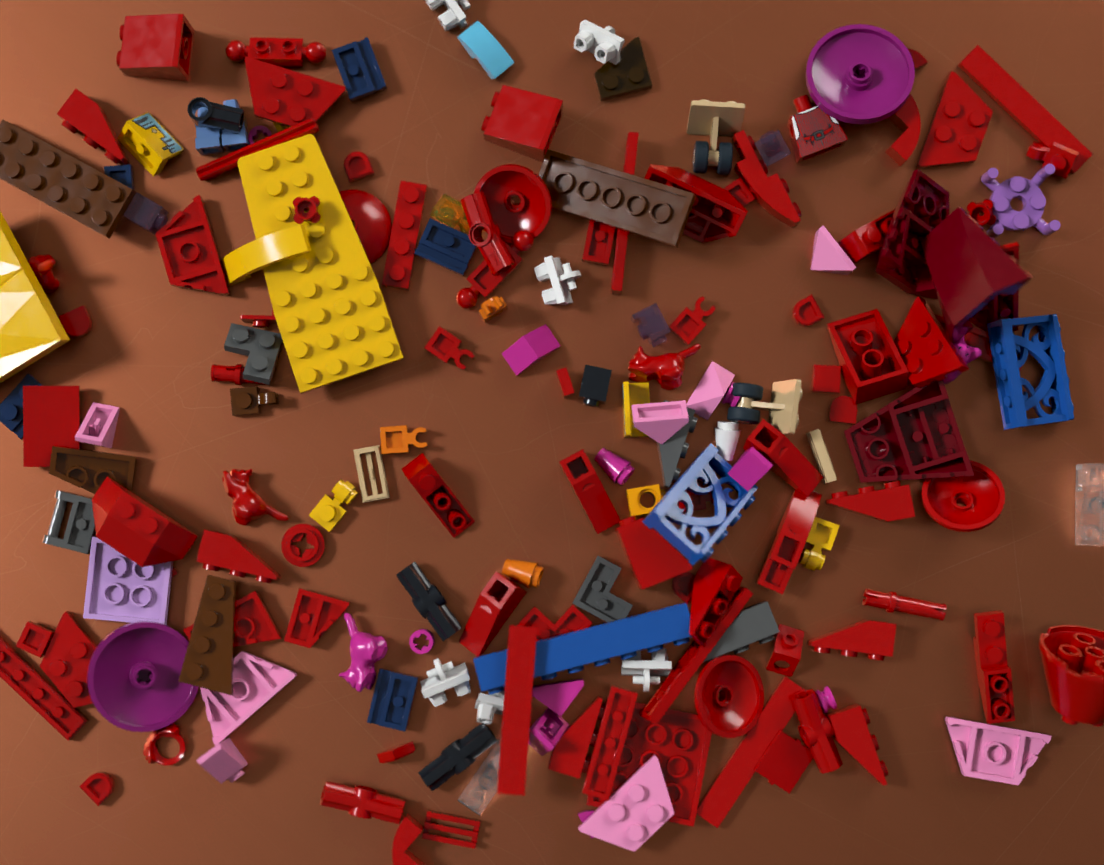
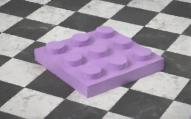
[83,537,173,625]

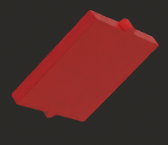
[753,730,813,794]

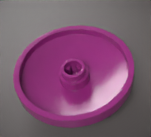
[806,24,915,124]
[87,621,199,732]

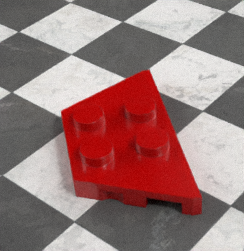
[245,56,346,127]
[916,71,993,169]
[155,195,230,295]
[894,296,969,388]
[40,611,97,708]

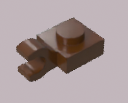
[230,386,279,416]

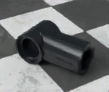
[187,97,245,134]

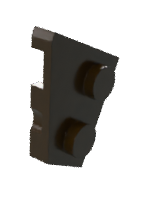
[594,37,652,101]

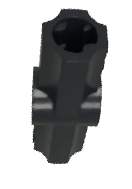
[396,562,462,641]
[418,723,498,791]

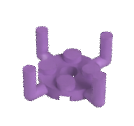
[981,164,1061,239]

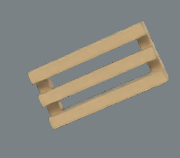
[806,429,837,484]
[353,445,390,503]

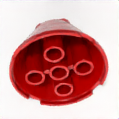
[1039,625,1104,727]

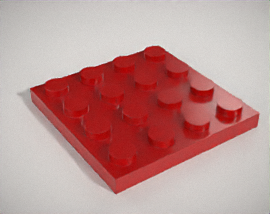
[586,696,712,827]

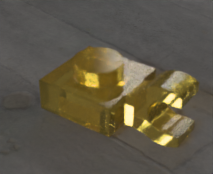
[430,194,470,235]

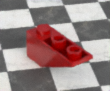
[57,89,130,165]
[838,209,895,264]
[743,419,824,498]
[559,449,621,534]
[402,453,475,538]
[825,481,916,522]
[196,530,281,584]
[689,558,743,647]
[459,571,527,657]
[807,619,896,661]
[548,696,606,779]
[825,703,888,786]

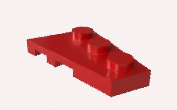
[183,591,282,647]

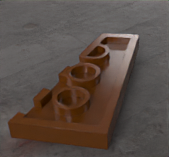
[178,575,236,695]

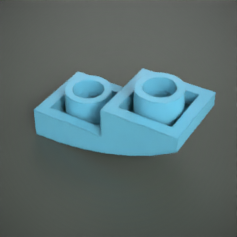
[457,21,515,79]

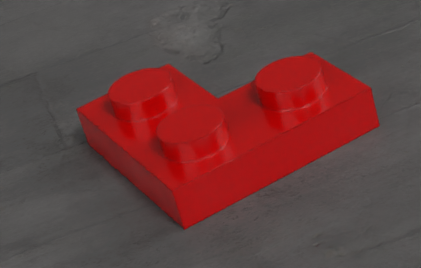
[517,604,592,641]

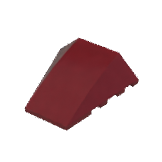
[875,169,949,299]
[921,207,1033,344]
[844,380,974,483]

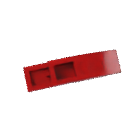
[731,130,802,228]
[756,489,822,594]
[973,610,1015,724]

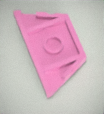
[200,651,298,745]
[945,716,1052,785]
[578,754,674,852]

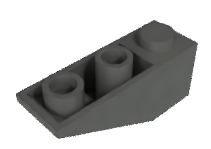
[657,400,698,488]
[703,601,780,662]

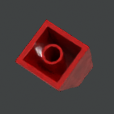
[116,14,194,82]
[481,85,563,162]
[615,515,693,590]

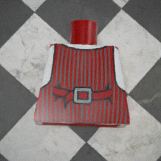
[788,95,848,163]

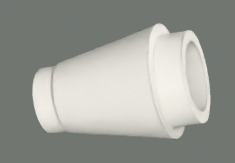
[714,421,741,461]

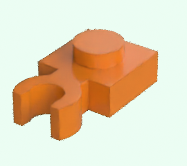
[479,296,508,323]
[380,425,428,455]

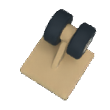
[687,99,745,175]
[727,379,803,435]

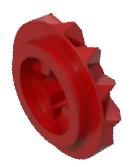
[281,524,325,567]

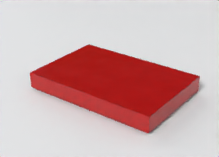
[23,386,80,467]

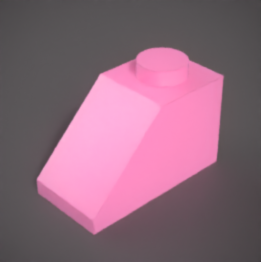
[197,738,248,784]

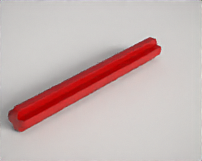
[196,118,319,181]

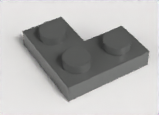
[224,323,283,385]
[572,556,633,622]

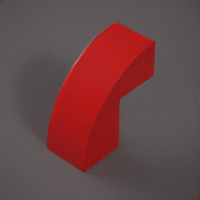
[886,94,921,167]
[392,813,425,865]

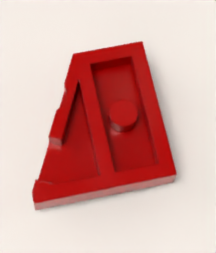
[284,588,350,648]

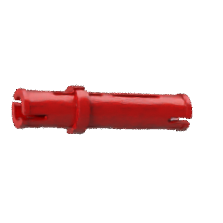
[862,588,947,621]

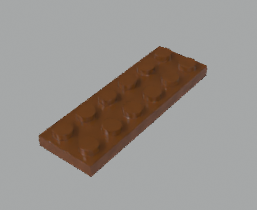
[0,119,136,239]
[538,149,696,247]

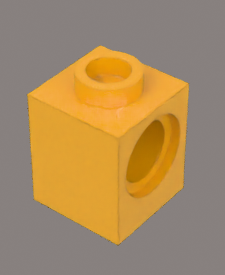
[626,484,666,517]

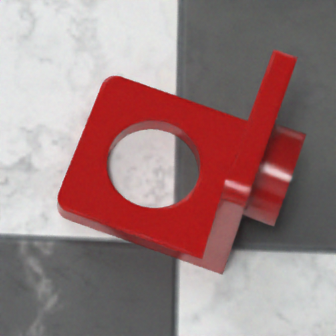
[240,308,277,328]
[766,624,804,677]

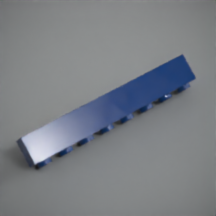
[473,602,691,695]

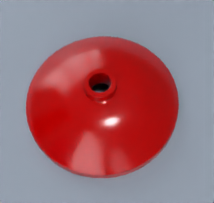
[474,164,552,244]
[340,189,392,264]
[921,460,1005,532]
[694,655,764,738]

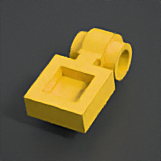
[309,479,358,532]
[799,517,840,571]

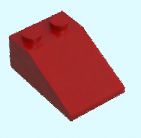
[827,309,909,405]

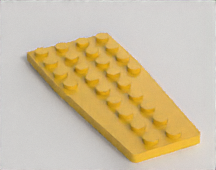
[237,134,404,393]

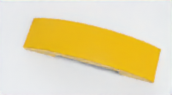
[221,225,311,286]

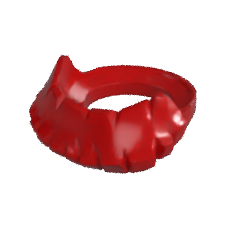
[143,723,186,766]

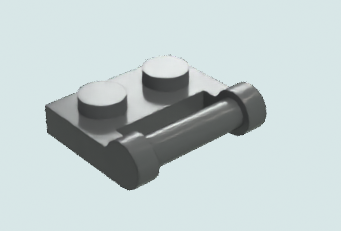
[42,490,96,554]

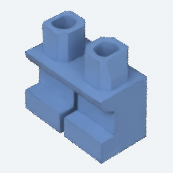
[195,99,250,155]

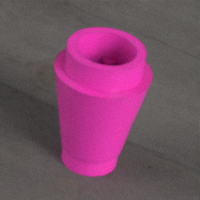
[594,448,635,486]

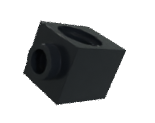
[578,365,612,407]

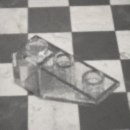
[1075,463,1104,546]
[457,736,501,816]

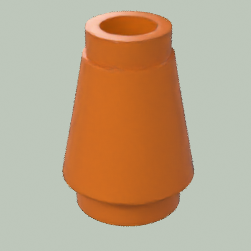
[502,559,544,589]

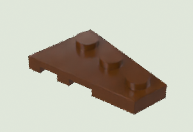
[49,446,136,494]

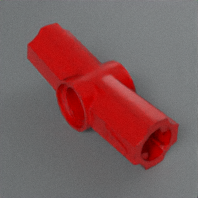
[460,192,515,275]
[791,689,843,774]
[320,781,406,824]

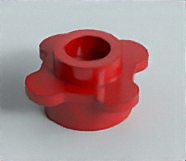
[293,196,321,224]
[967,199,996,226]

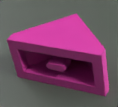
[502,324,561,376]
[727,447,773,491]
[532,678,584,717]
[529,708,569,756]

